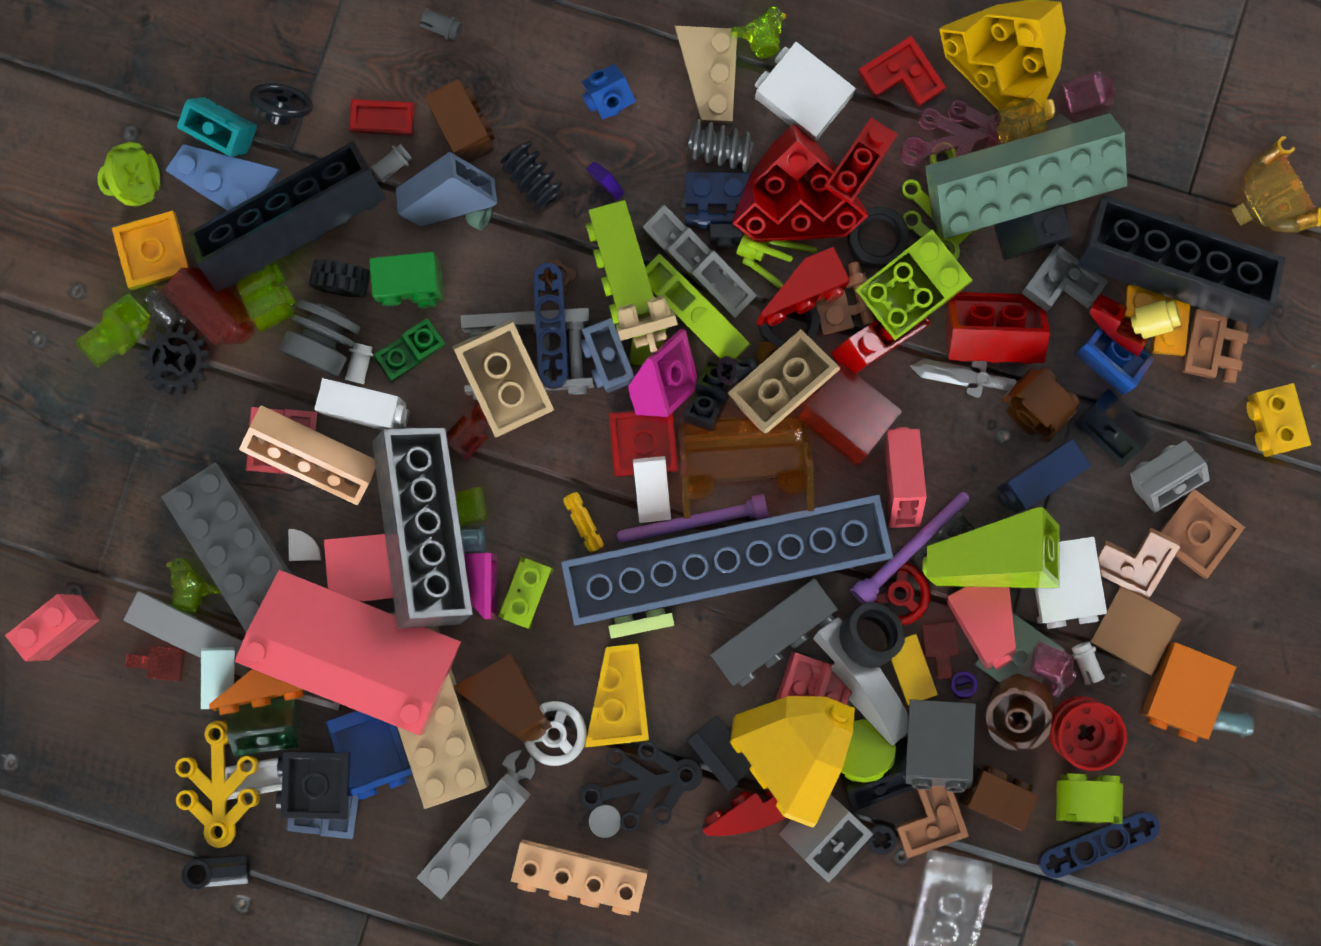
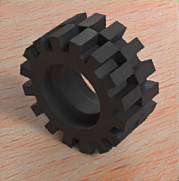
[309,259,370,298]

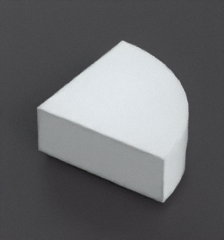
[288,529,323,561]

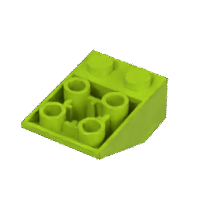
[856,230,972,340]

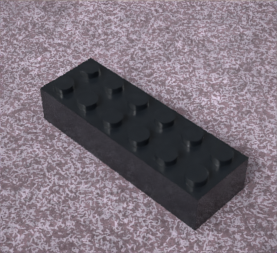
[187,141,386,292]
[1077,195,1286,329]

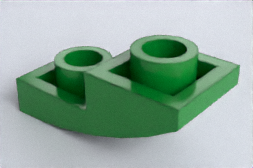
[373,318,445,383]

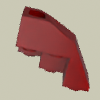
[732,123,869,242]

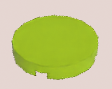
[841,719,896,783]

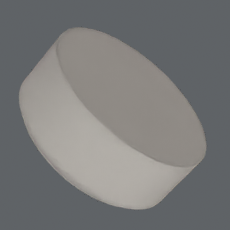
[589,804,621,838]

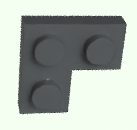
[1021,244,1108,312]

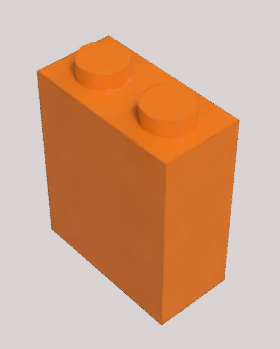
[1140,642,1236,742]

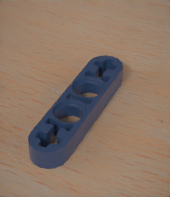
[533,263,568,389]
[1038,811,1160,878]

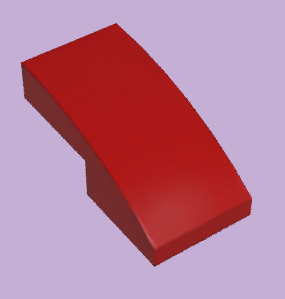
[1089,294,1148,356]

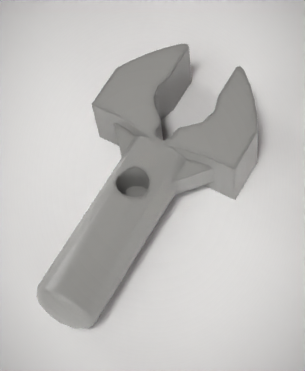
[502,749,536,782]

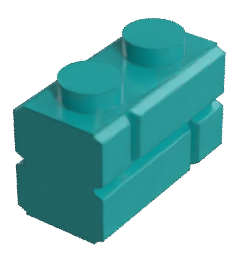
[177,97,257,157]

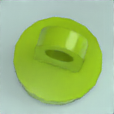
[97,142,160,207]

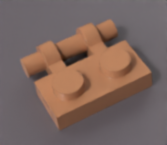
[815,261,875,337]
[1182,309,1249,383]

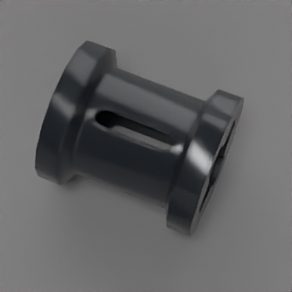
[717,356,759,385]

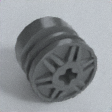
[277,300,361,377]

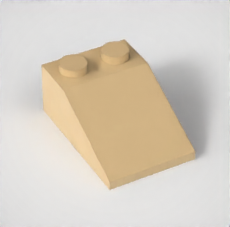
[452,319,554,438]

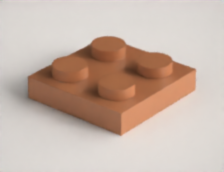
[1159,489,1246,579]

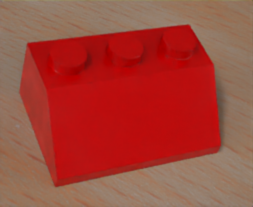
[946,292,1050,364]

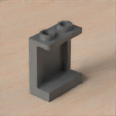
[906,699,976,792]

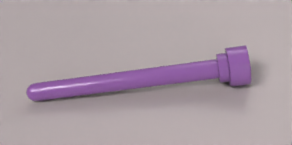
[850,492,969,604]
[616,493,769,543]

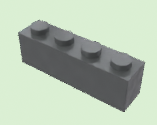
[710,578,838,687]

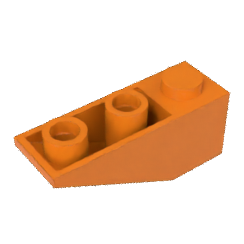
[209,669,307,715]

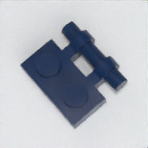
[685,172,749,229]

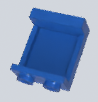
[325,711,413,800]

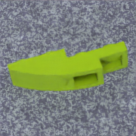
[645,253,751,359]

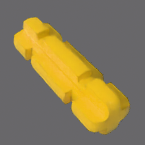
[563,492,604,553]

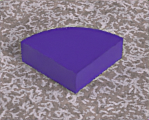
[586,161,624,201]

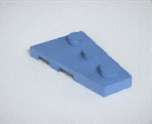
[166,144,281,211]

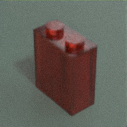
[161,267,260,345]
[797,363,902,466]

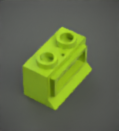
[498,557,554,629]

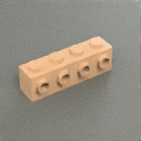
[239,405,376,506]
[511,839,648,915]

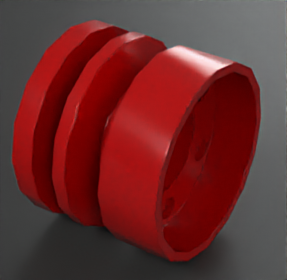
[1048,696,1127,771]

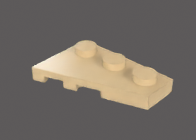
[675,26,738,124]

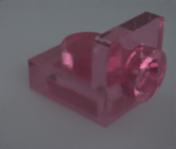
[1063,71,1116,115]
[1030,641,1076,697]

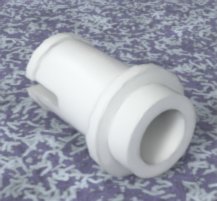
[345,343,374,384]
[1071,641,1105,685]

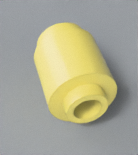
[1131,300,1182,339]

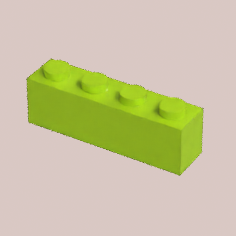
[586,200,654,324]

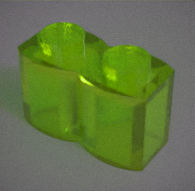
[236,264,296,332]

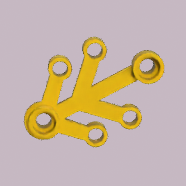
[175,720,260,848]

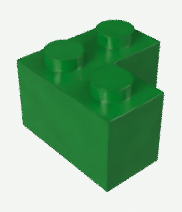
[369,252,445,308]

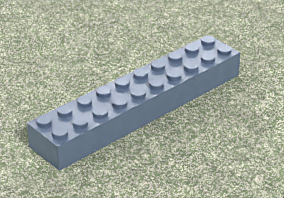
[561,495,893,626]

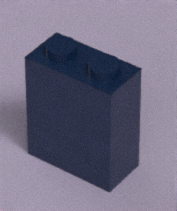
[997,439,1091,514]

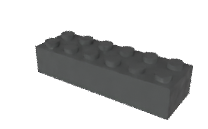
[372,428,473,629]
[161,462,294,632]

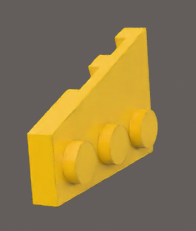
[585,643,649,748]

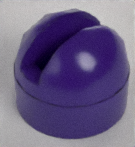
[951,672,977,699]

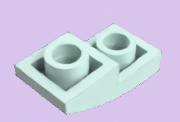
[201,647,235,709]

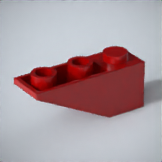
[824,117,898,205]
[756,247,850,327]
[831,317,931,379]

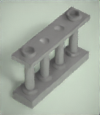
[461,308,594,400]

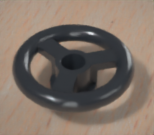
[250,83,313,125]

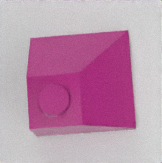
[628,329,698,417]
[464,553,497,619]

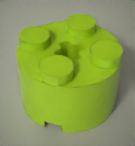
[1056,774,1123,824]

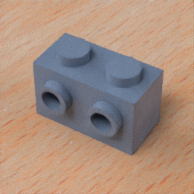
[580,318,635,393]

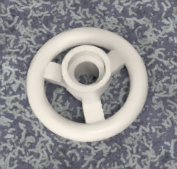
[524,701,587,766]

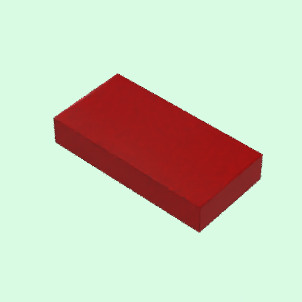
[349,99,415,136]

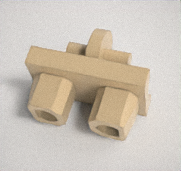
[616,295,678,353]

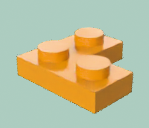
[1123,285,1190,356]

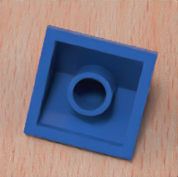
[1074,326,1155,395]

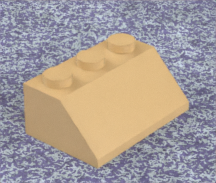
[728,329,840,434]

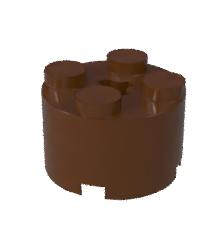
[1001,367,1080,443]
[986,674,1054,751]

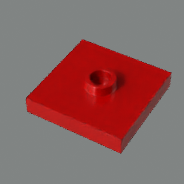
[609,411,678,477]

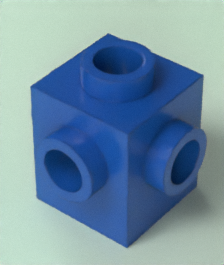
[581,64,636,120]

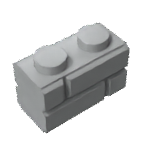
[1130,440,1210,513]

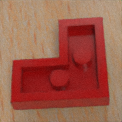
[858,35,946,107]

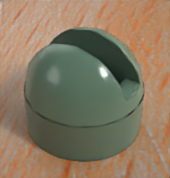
[465,207,492,231]

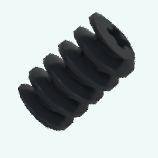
[500,141,564,214]

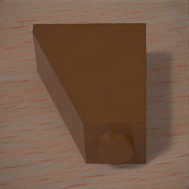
[454,653,552,743]

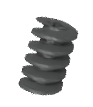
[686,119,755,172]

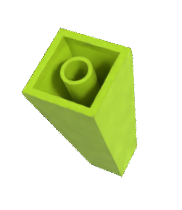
[923,507,1060,588]

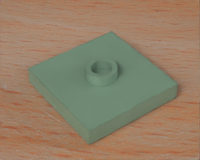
[973,613,1064,683]

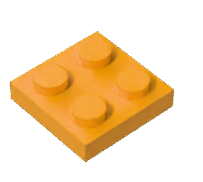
[112,210,192,290]

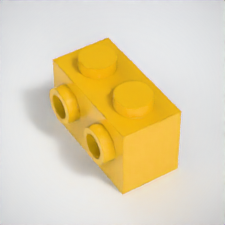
[1246,383,1311,457]

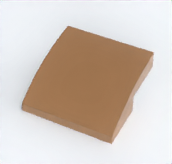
[1091,586,1182,676]

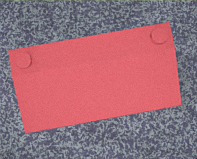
[235,570,461,735]

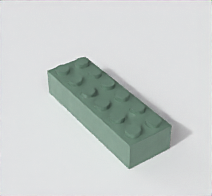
[925,113,1127,239]

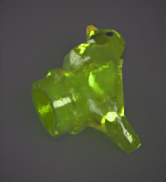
[731,6,786,58]
[166,558,222,612]

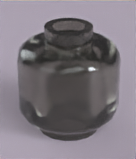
[142,283,192,330]

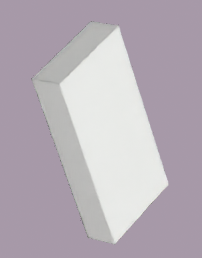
[633,456,671,523]
[225,757,282,800]

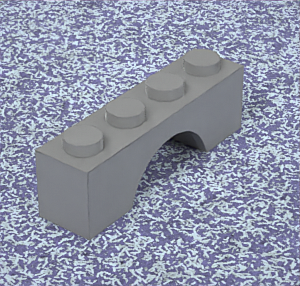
[417,773,531,899]

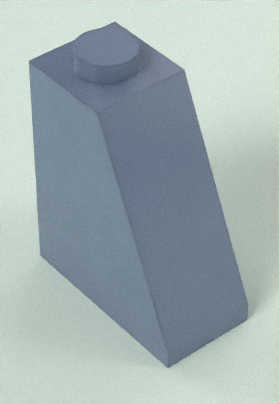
[396,152,498,227]

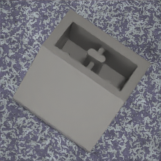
[778,794,873,883]

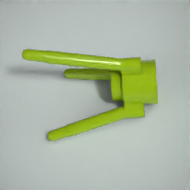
[736,234,818,289]

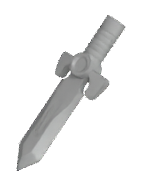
[909,359,1016,398]

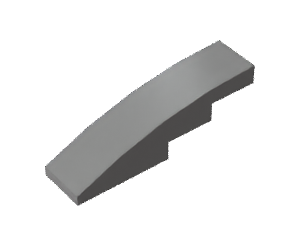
[640,205,757,318]
[123,590,250,677]
[813,617,909,746]

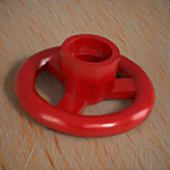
[871,563,931,625]

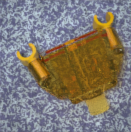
[1231,136,1321,233]

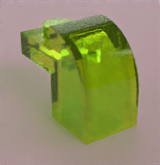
[76,293,150,368]

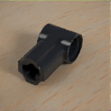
[181,855,251,890]

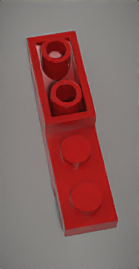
[702,789,786,836]

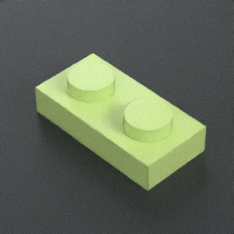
[608,608,675,639]

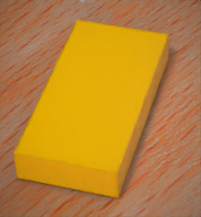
[885,634,938,706]

